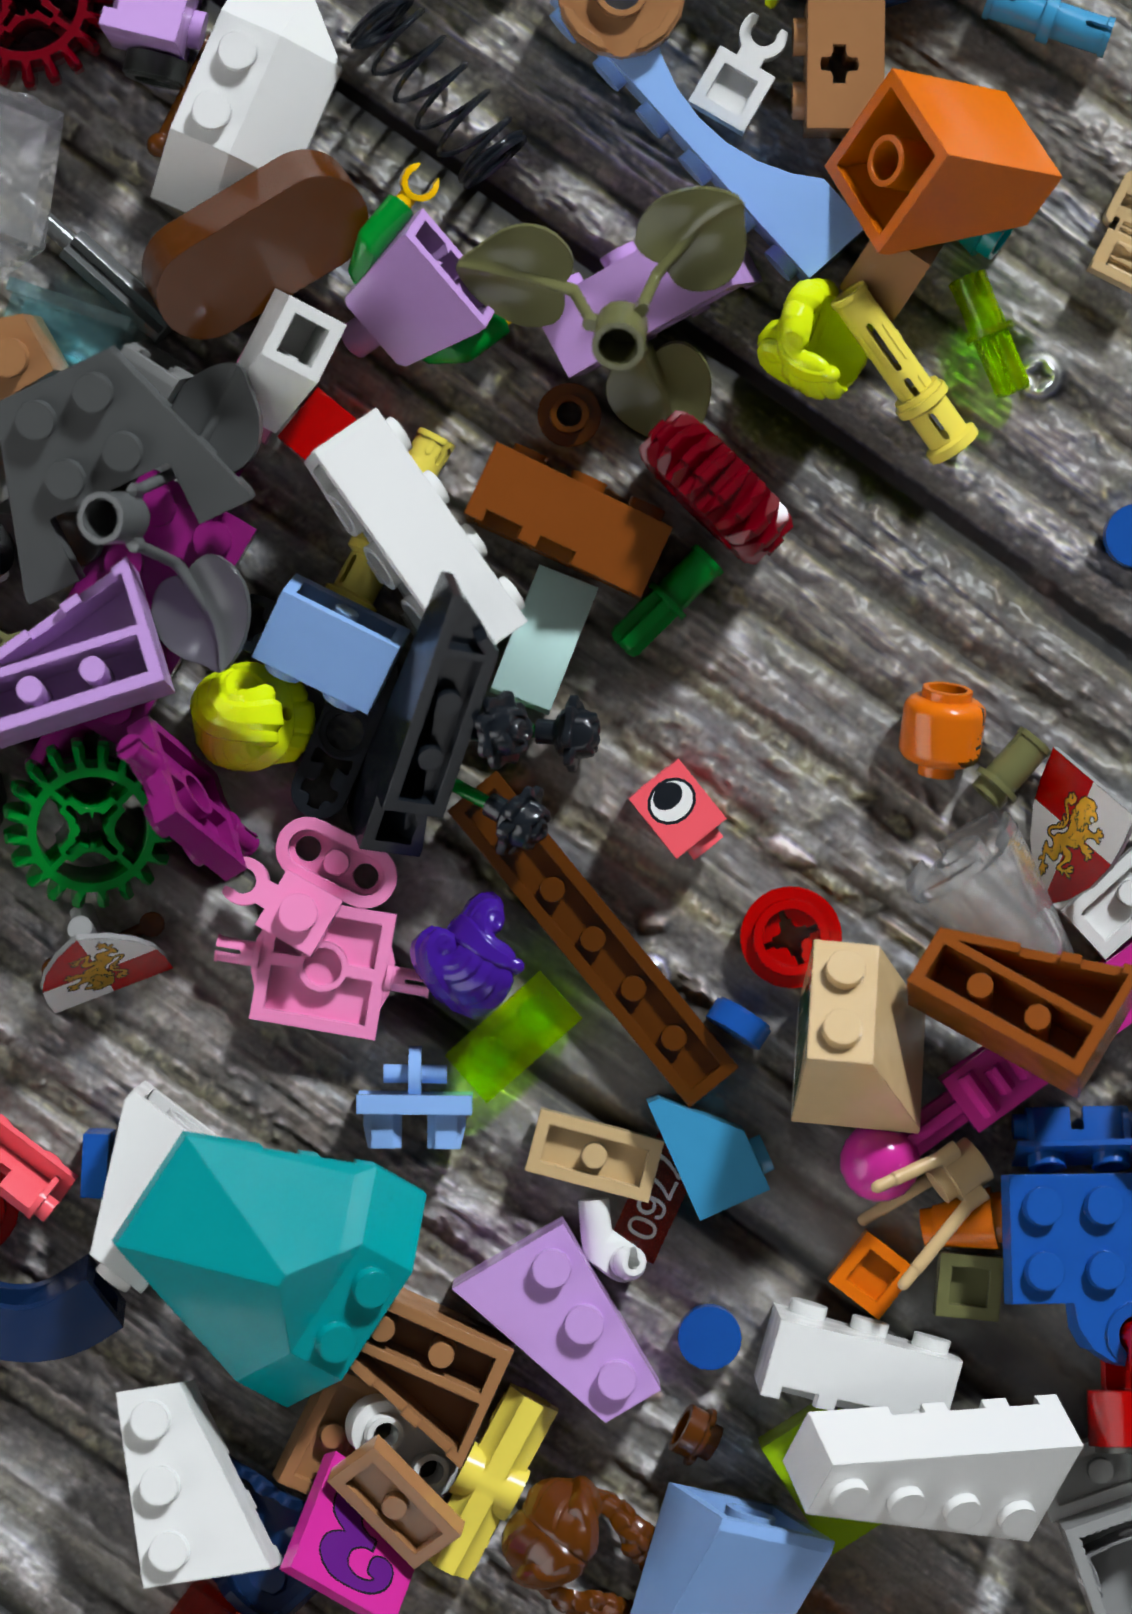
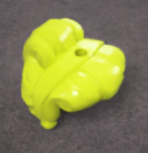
[757,278,875,400]
[190,662,316,772]

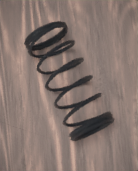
[346,0,527,189]

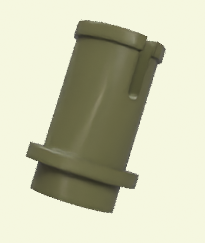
[972,727,1051,810]

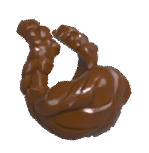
[501,1475,655,1614]

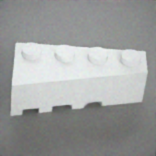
[304,407,528,644]
[783,1394,1084,1542]

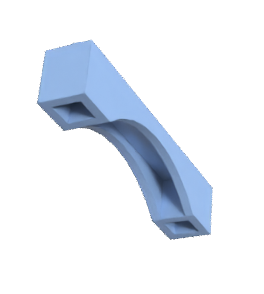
[549,0,864,281]

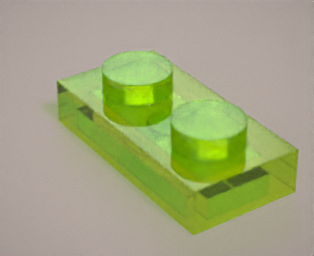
[445,970,582,1103]

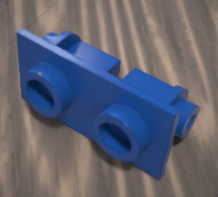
[1011,1105,1132,1174]

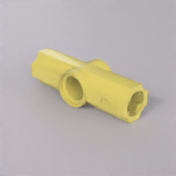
[428,1383,558,1580]

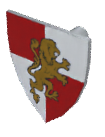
[1030,747,1132,905]
[41,903,173,1014]

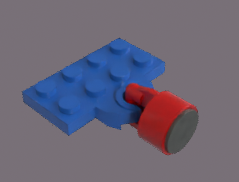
[1001,1173,1132,1454]

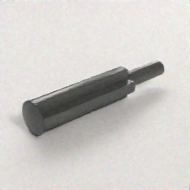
[20,196,173,345]

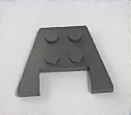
[0,345,256,605]

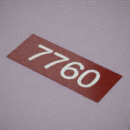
[614,1130,687,1264]

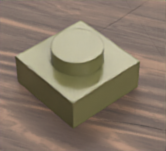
[933,1250,1003,1322]

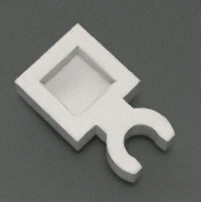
[688,12,788,137]

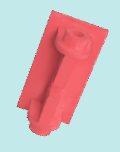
[0,1114,79,1222]

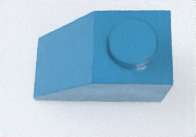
[646,1093,775,1221]

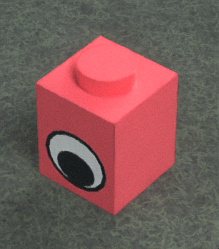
[627,758,727,860]

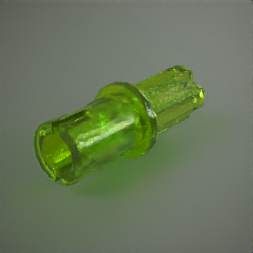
[948,269,1030,398]

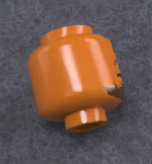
[898,682,986,780]

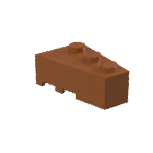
[464,441,673,600]

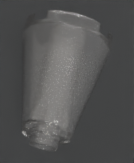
[906,811,1074,955]

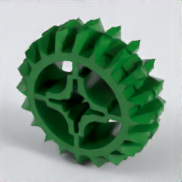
[3,736,175,909]

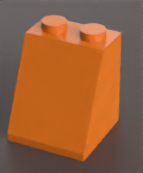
[824,68,1063,255]

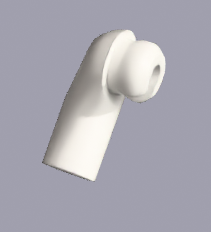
[578,1197,647,1283]

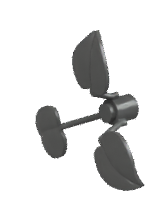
[0,362,263,673]

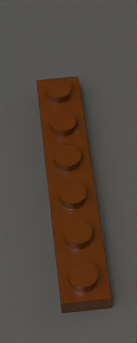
[447,770,739,1108]

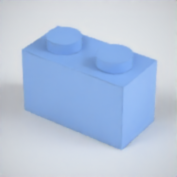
[252,573,411,715]

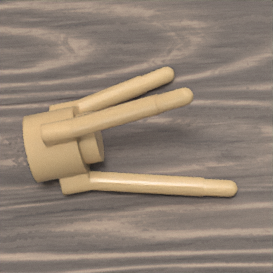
[857,1137,994,1290]

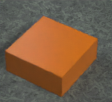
[827,1229,911,1320]

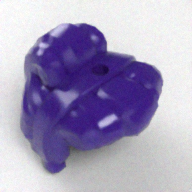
[410,891,525,1020]

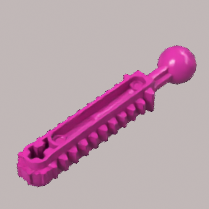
[840,938,1132,1202]

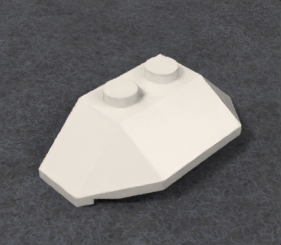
[150,0,343,213]

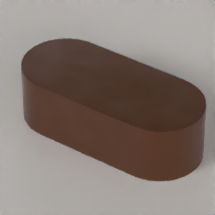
[142,149,369,339]

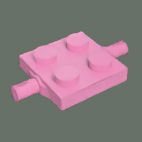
[214,904,429,1041]

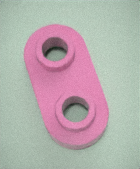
[275,817,398,909]

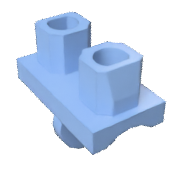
[356,1046,473,1149]

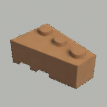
[350,1287,515,1469]

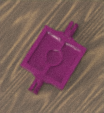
[116,715,260,881]

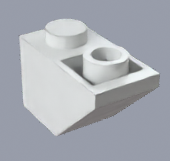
[238,288,347,433]

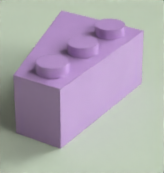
[542,241,763,378]
[452,1215,661,1423]

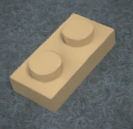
[525,1107,664,1203]

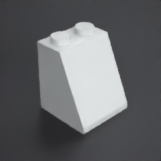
[89,1080,220,1294]

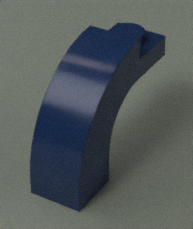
[0,1253,126,1363]

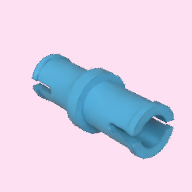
[981,0,1116,58]

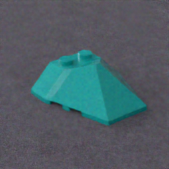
[111,1131,427,1408]

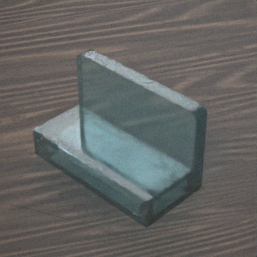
[4,277,138,366]

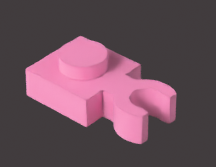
[222,857,344,957]

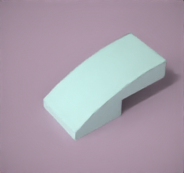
[489,564,598,715]

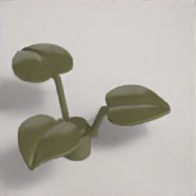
[456,186,747,437]

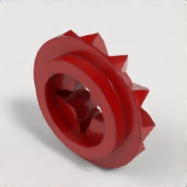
[740,886,842,988]

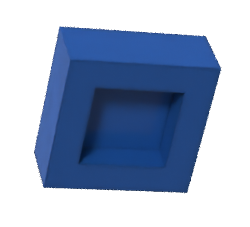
[80,1128,116,1199]

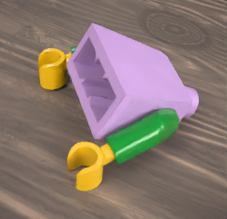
[341,163,512,366]

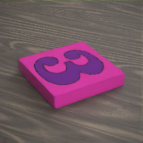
[279,1451,415,1614]

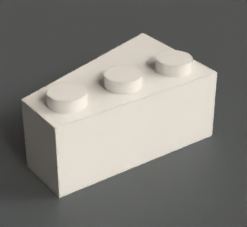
[754,1297,963,1415]
[116,1380,283,1589]

